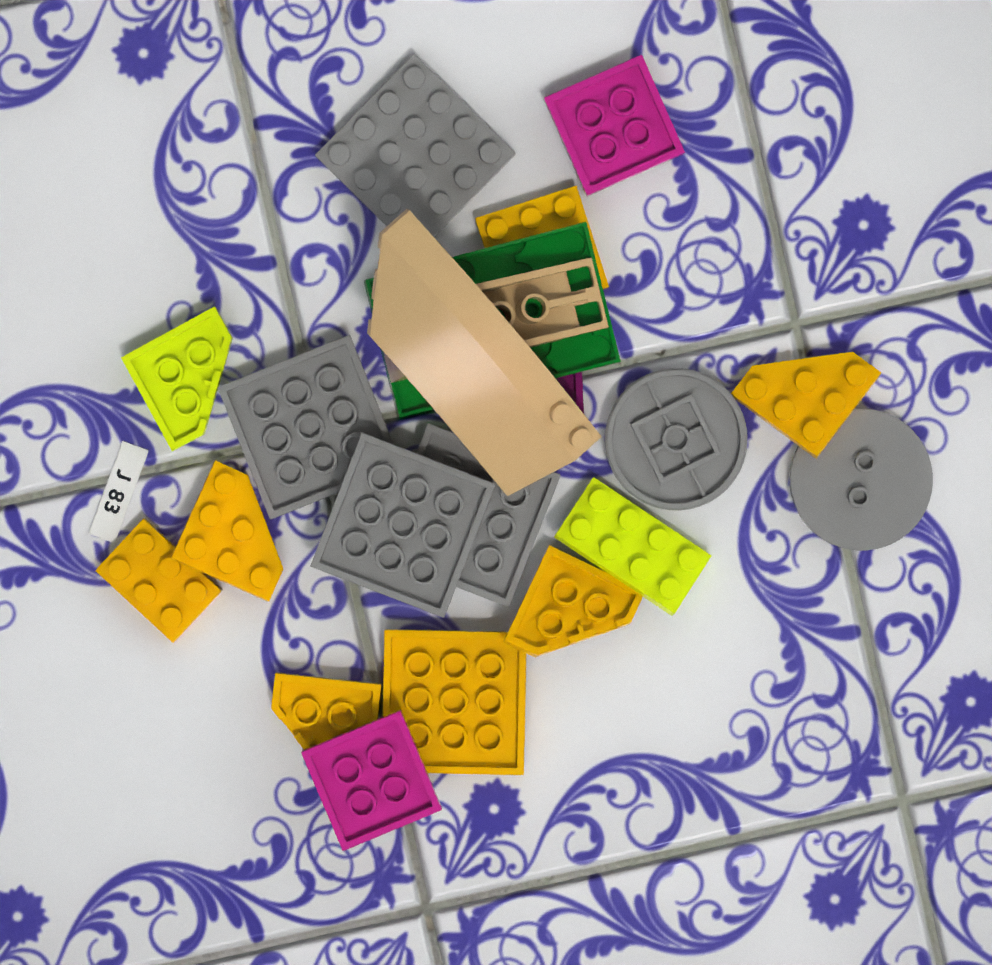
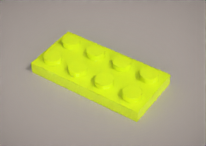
[554,477,712,616]

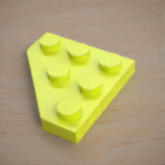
[121,306,233,451]

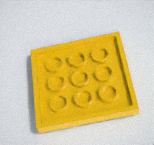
[383,629,526,775]

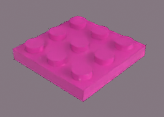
[544,55,685,197]
[301,709,442,851]

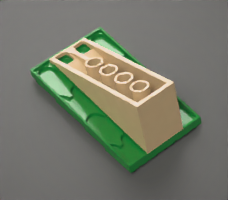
[364,222,621,418]

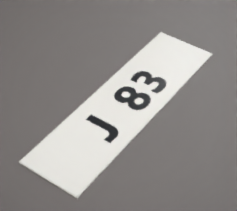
[88,441,149,543]

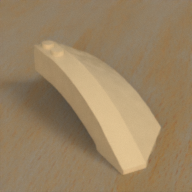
[367,209,602,496]

